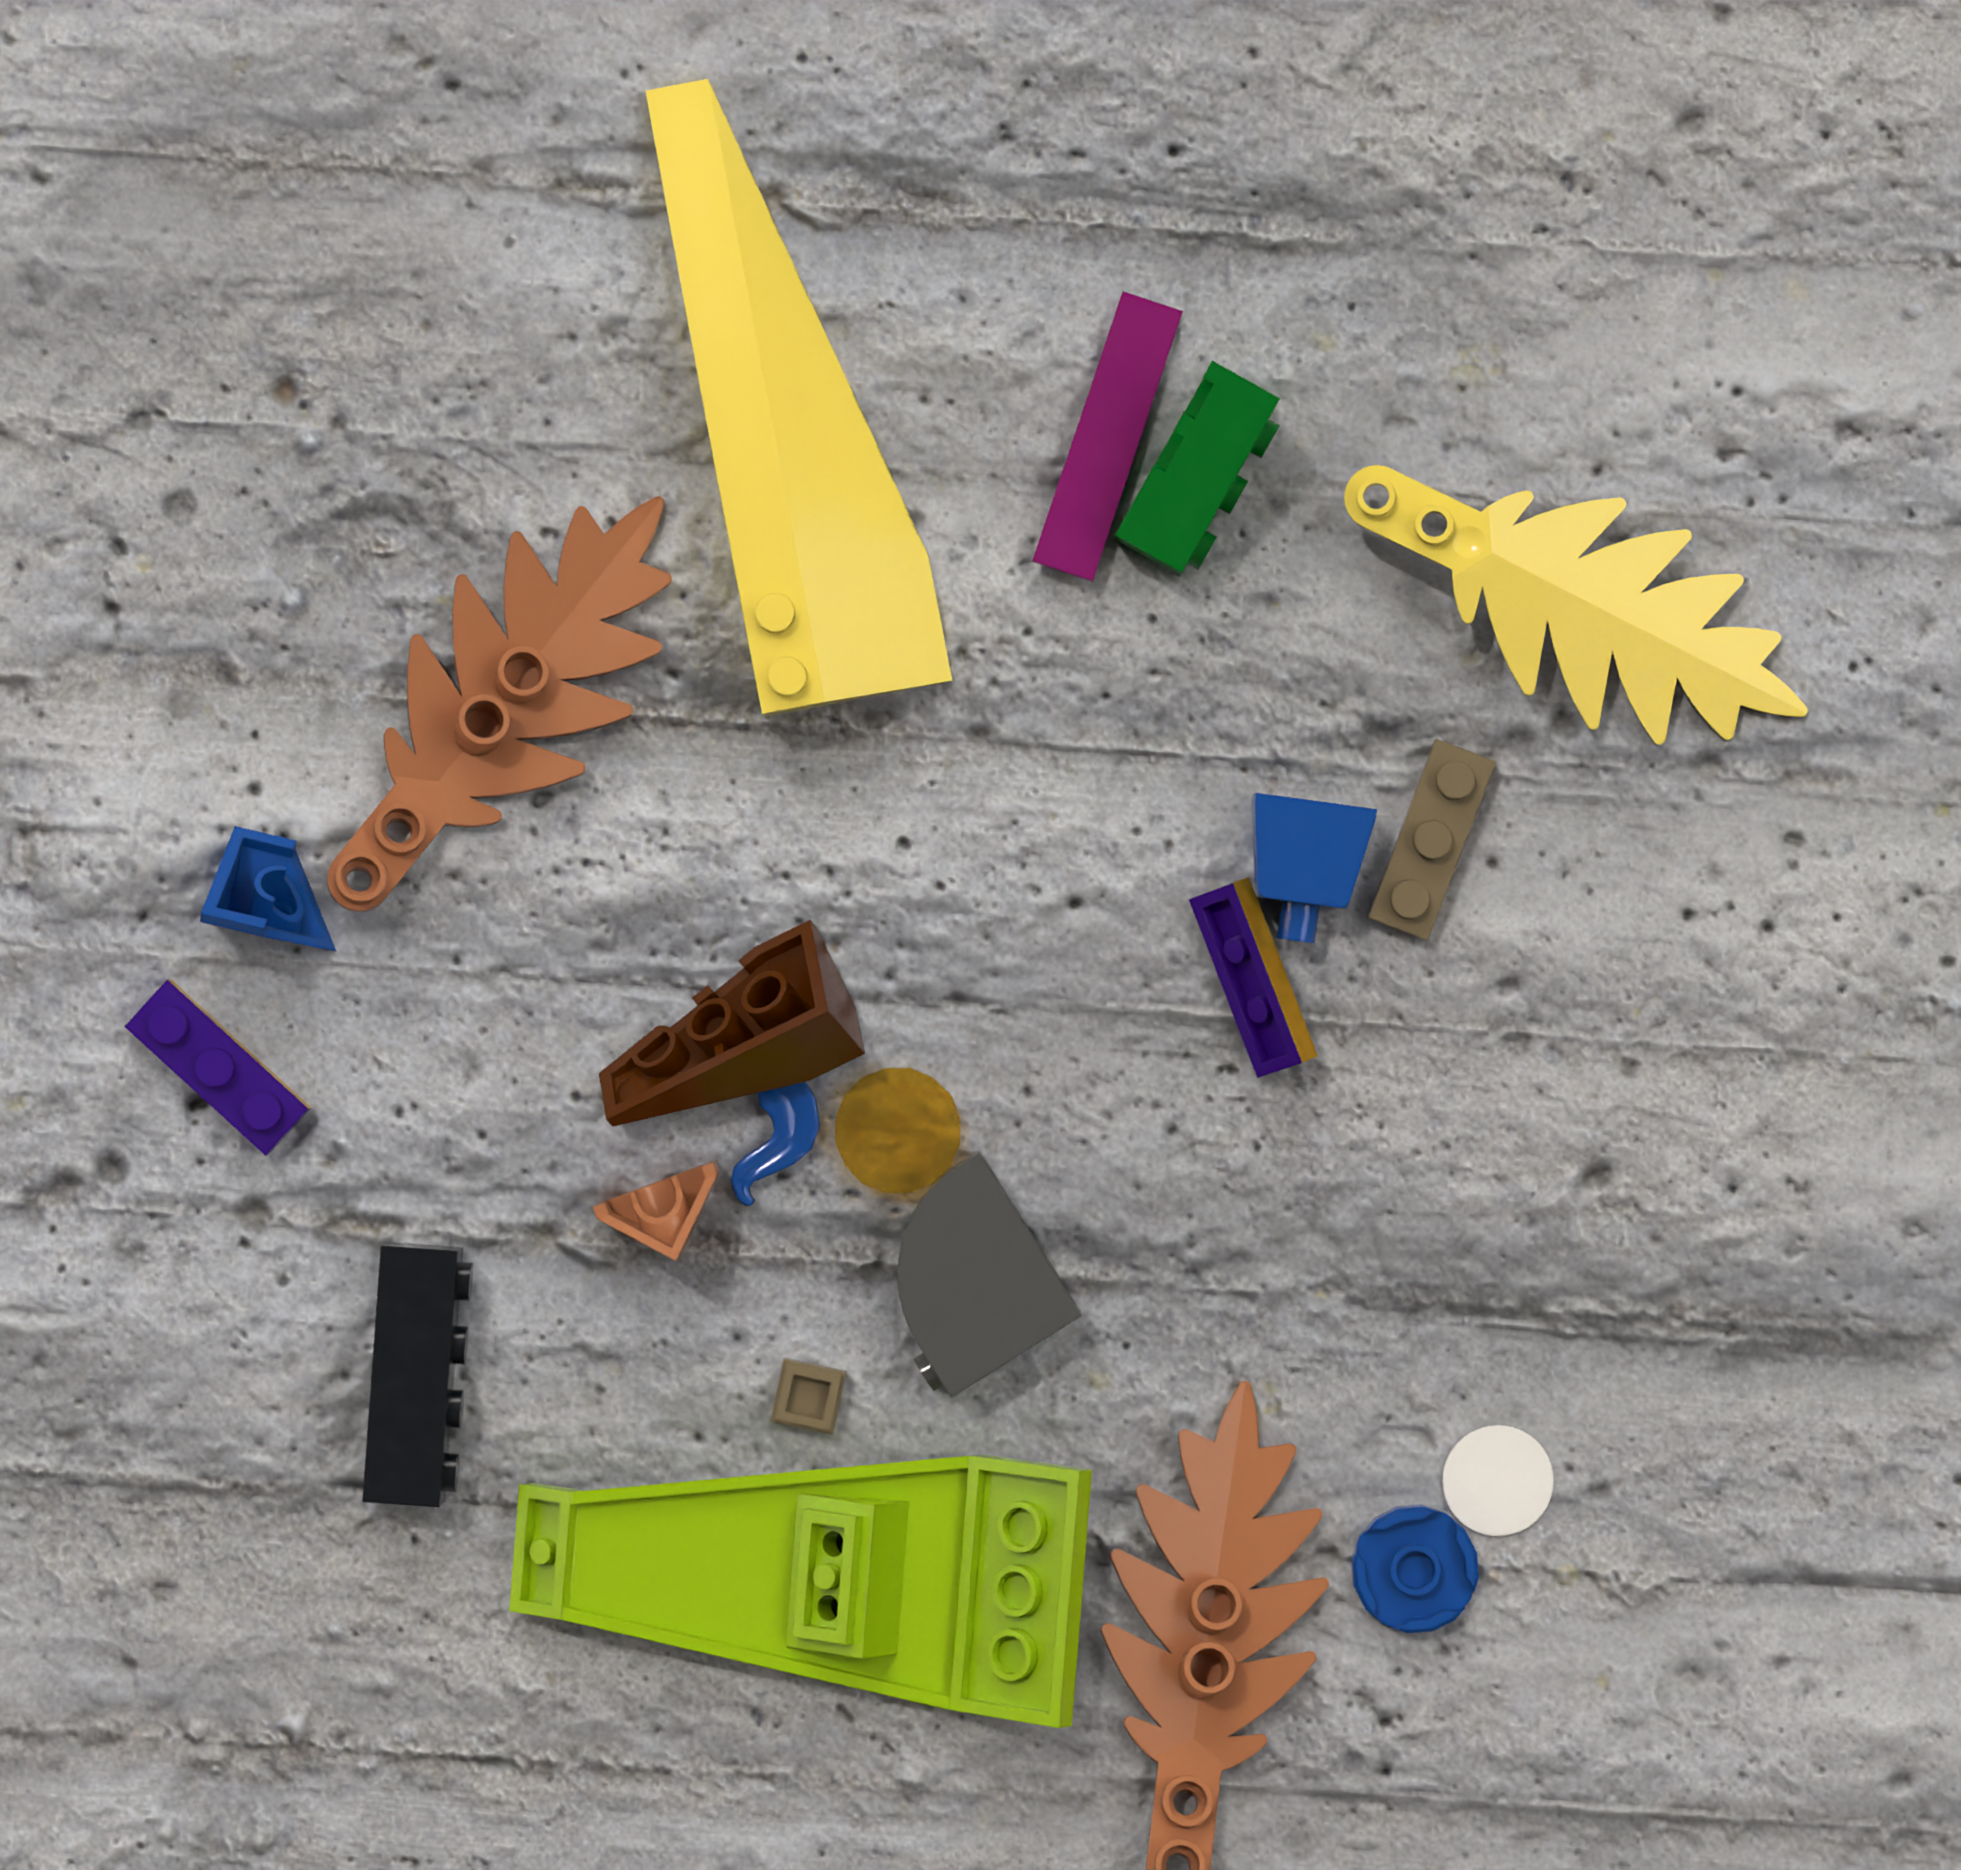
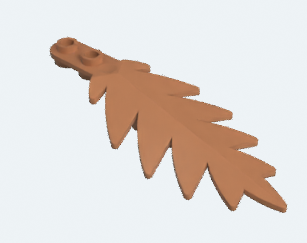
[327,496,672,912]
[1100,1381,1329,1870]

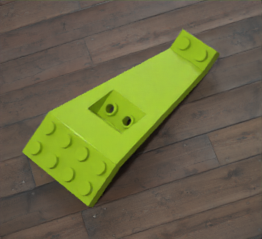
[509,1454,1092,1728]

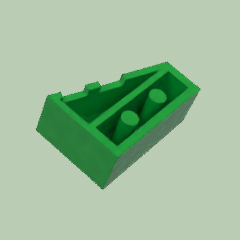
[1113,360,1280,577]

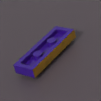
[1189,877,1318,1078]
[124,979,311,1156]

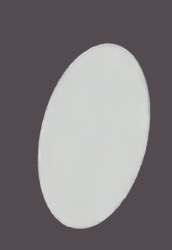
[1442,1425,1554,1536]

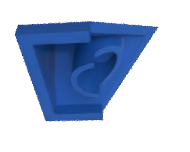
[200,826,337,952]

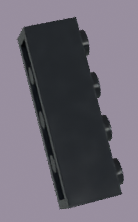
[362,1242,473,1507]

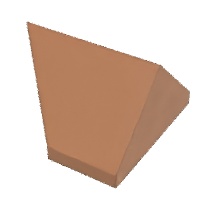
[593,1160,721,1261]

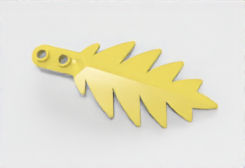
[1344,465,1808,745]

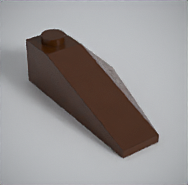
[599,920,865,1127]

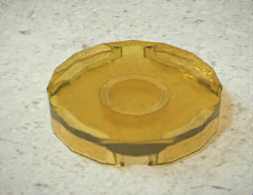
[835,1067,961,1193]

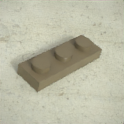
[1367,739,1496,940]

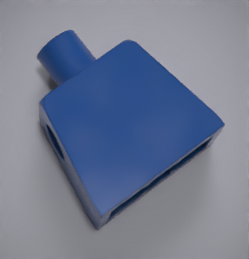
[1252,793,1377,944]

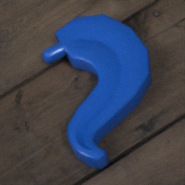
[731,1082,820,1206]

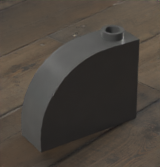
[897,1150,1082,1398]

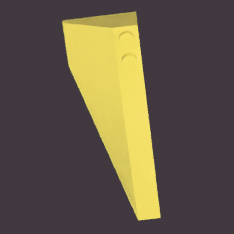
[645,79,952,717]

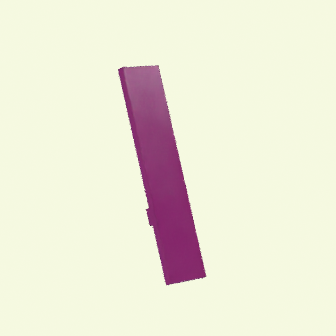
[1032,291,1183,582]

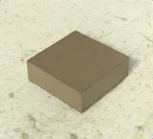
[770,1358,847,1435]

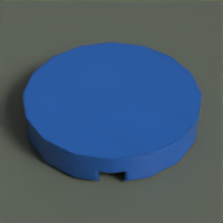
[1351,1504,1479,1633]

